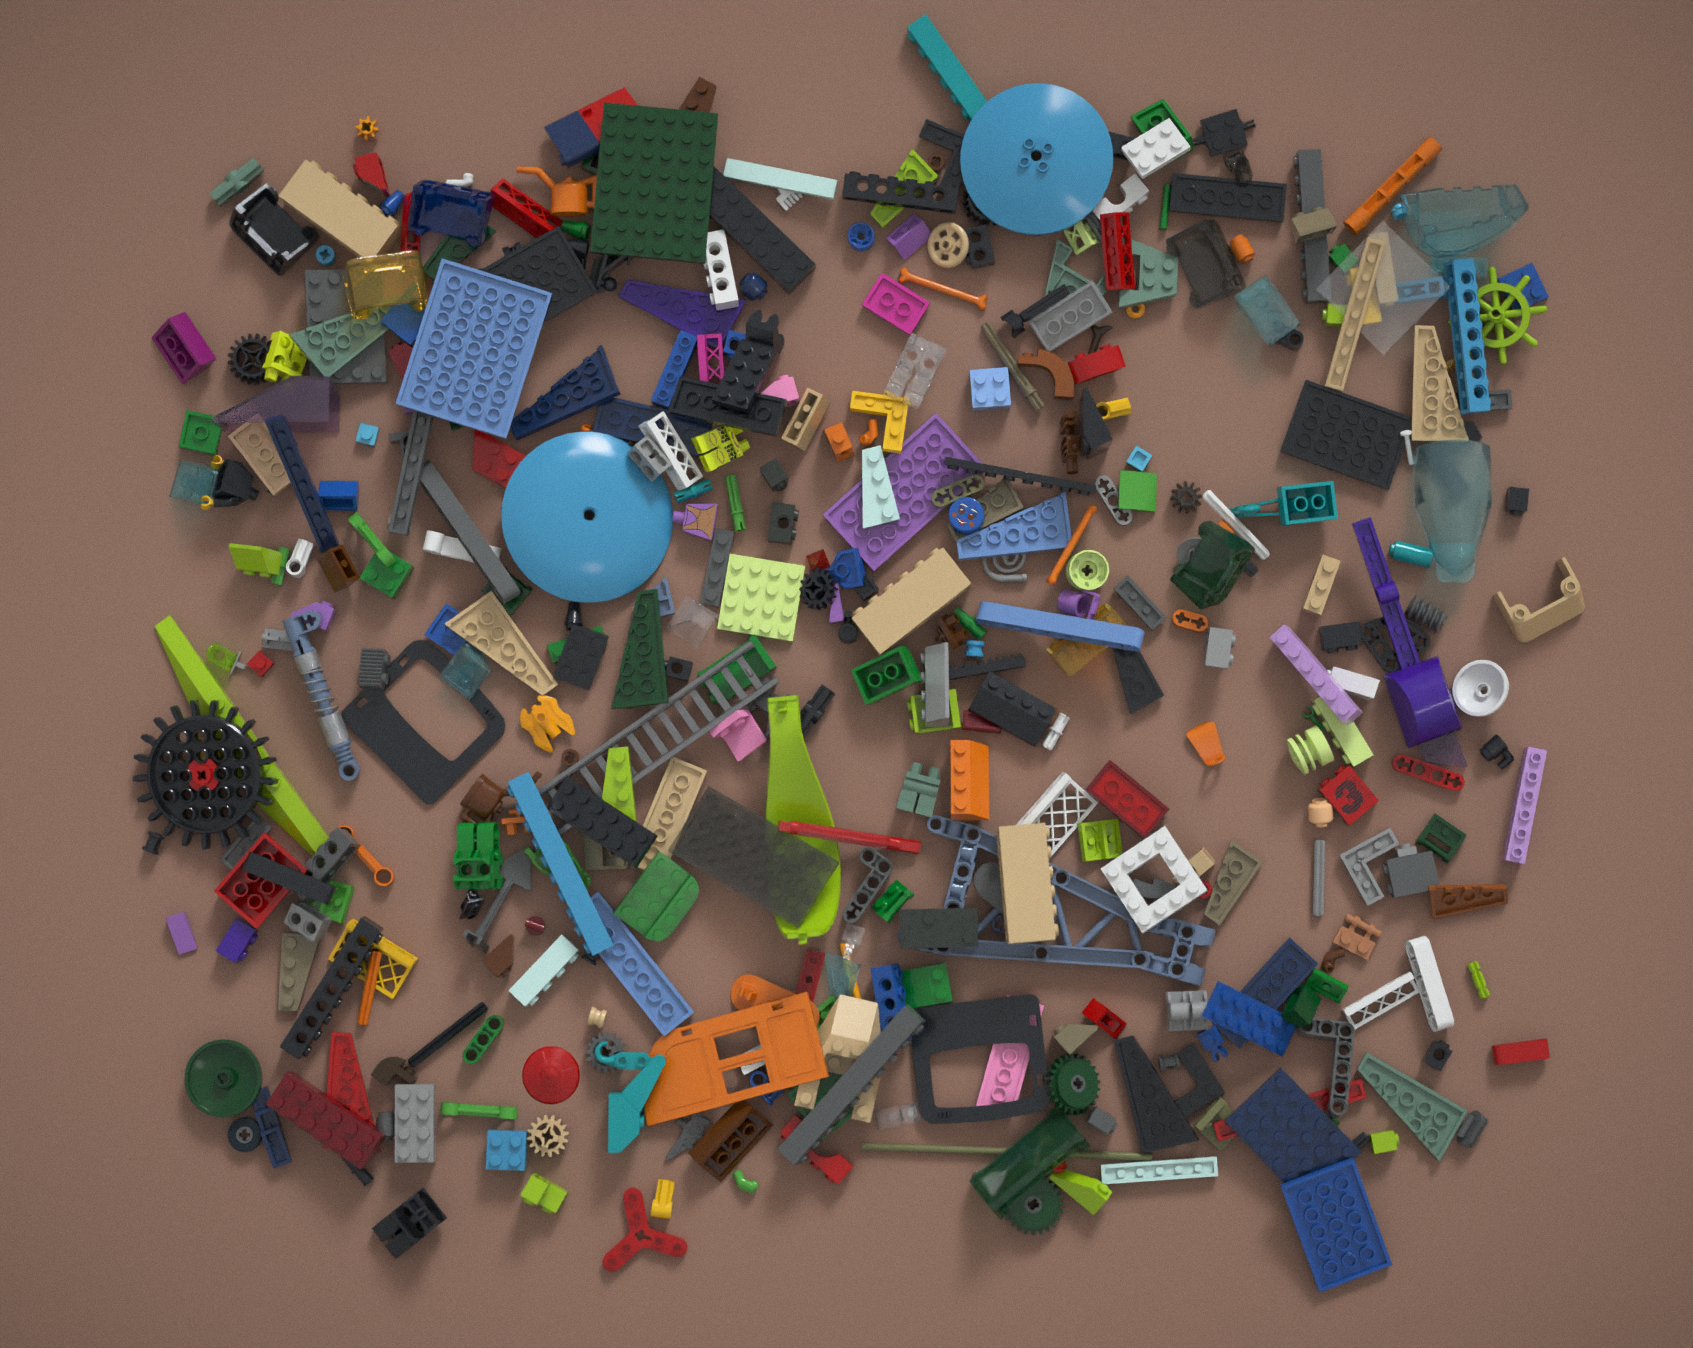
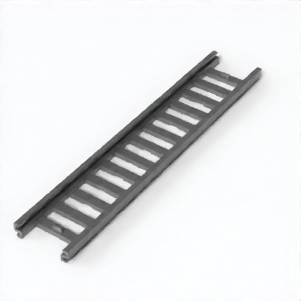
[538,641,779,835]

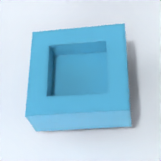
[356,423,380,447]
[1126,445,1152,472]

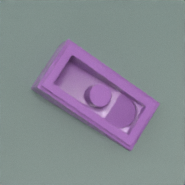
[829,583,844,624]
[166,912,198,955]

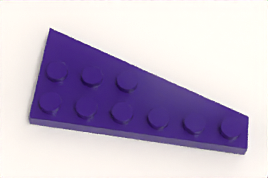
[619,280,746,351]

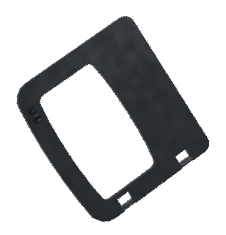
[341,640,506,804]
[911,994,1050,1124]

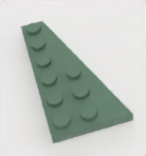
[288,295,402,380]
[1356,1052,1468,1162]

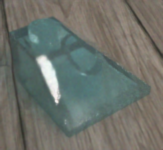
[439,642,490,700]

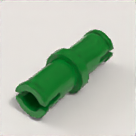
[951,606,987,640]

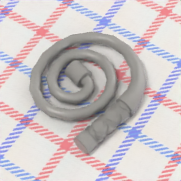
[982,554,1027,583]

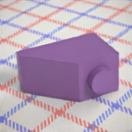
[290,601,337,632]

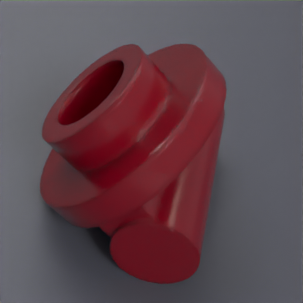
[525,916,545,935]

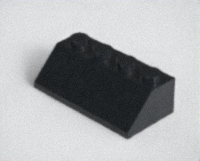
[968,671,1057,747]

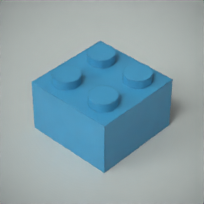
[486,1129,528,1171]

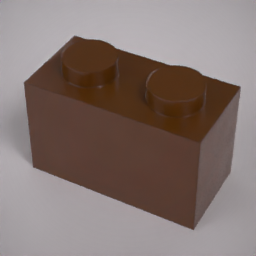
[317,545,360,592]

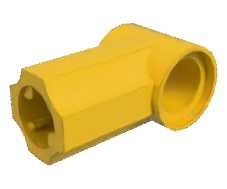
[1096,398,1131,421]
[651,1179,675,1219]

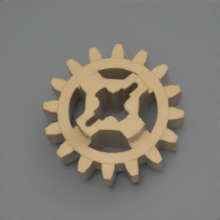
[527,1115,569,1157]

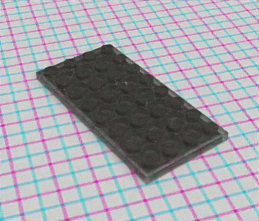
[668,786,839,928]

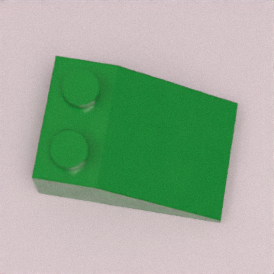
[1131,99,1194,164]
[890,963,953,1008]

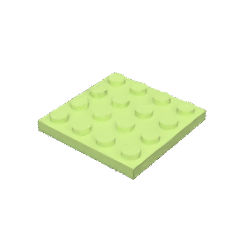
[717,554,805,642]

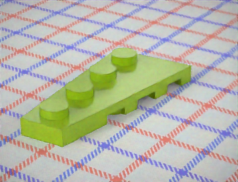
[870,149,938,229]
[602,746,637,822]

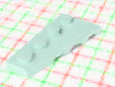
[862,445,900,529]

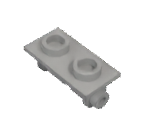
[262,628,302,651]

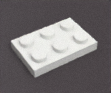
[1121,118,1191,179]

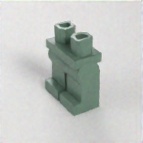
[896,762,941,818]

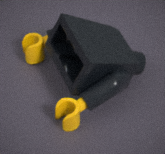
[201,455,259,510]

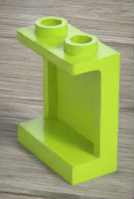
[907,689,961,734]

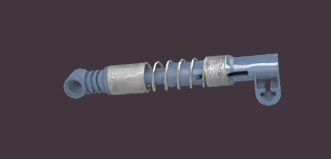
[282,610,361,781]

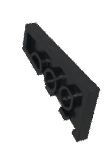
[1113,648,1164,714]

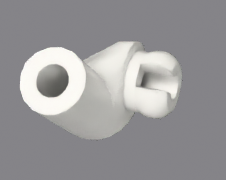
[446,173,474,189]

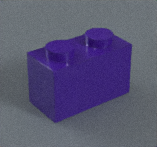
[216,918,258,963]

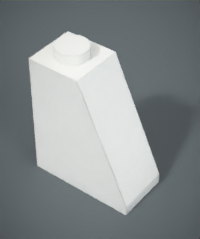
[1327,666,1380,701]

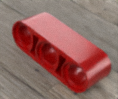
[1492,1039,1550,1065]

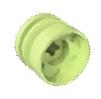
[1065,550,1109,591]
[1286,725,1334,775]

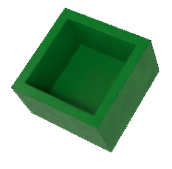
[360,553,415,600]

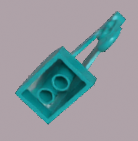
[1229,481,1338,526]
[594,1041,666,1153]

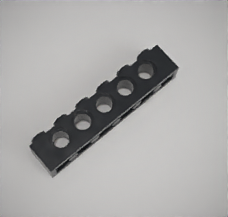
[842,171,959,214]

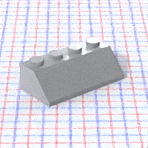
[921,642,949,727]

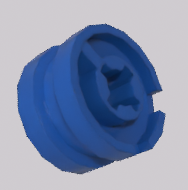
[848,222,875,252]

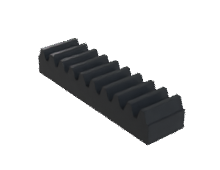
[949,653,1026,680]

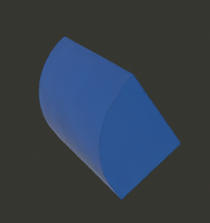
[318,481,359,511]

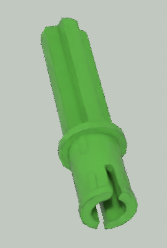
[725,475,746,532]

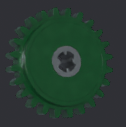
[1045,1053,1100,1115]
[1002,1173,1064,1235]

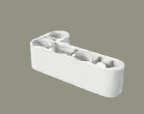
[423,530,502,563]

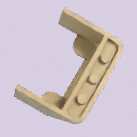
[1493,557,1585,643]

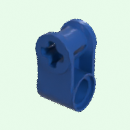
[750,1070,785,1106]

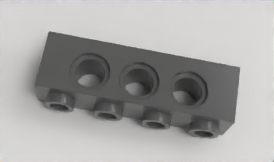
[295,828,361,902]

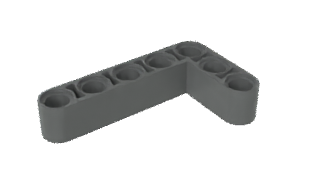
[1296,1017,1355,1119]

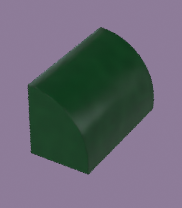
[1281,984,1321,1026]

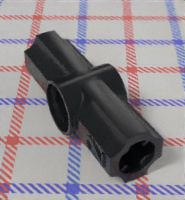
[800,684,835,738]

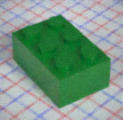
[851,646,923,705]

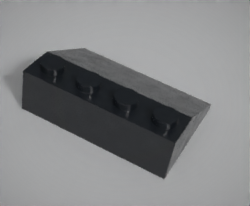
[1079,387,1113,459]

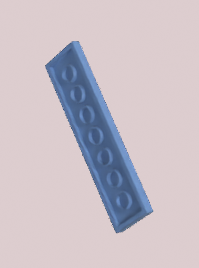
[571,892,694,1036]

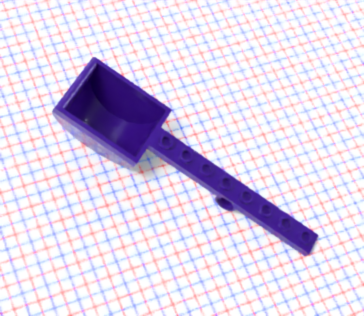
[1351,517,1463,748]

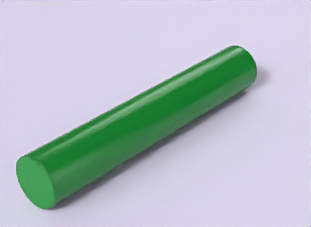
[1159,184,1171,230]

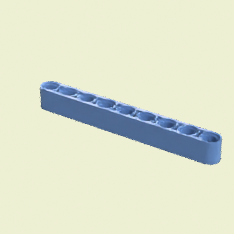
[976,601,1145,652]

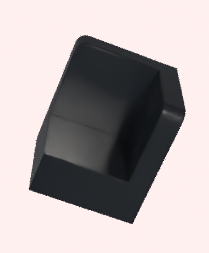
[854,573,879,602]

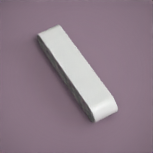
[1405,936,1454,1032]

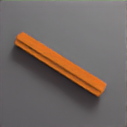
[357,950,382,1025]

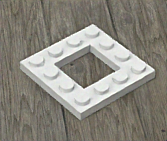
[1101,826,1208,934]

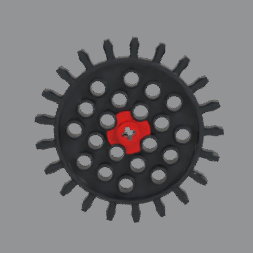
[133,699,278,850]

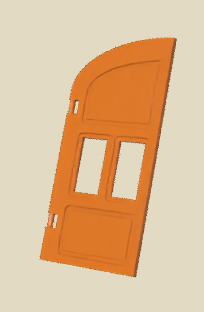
[644,992,829,1126]

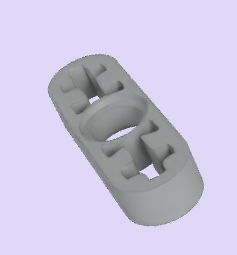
[1094,475,1132,526]

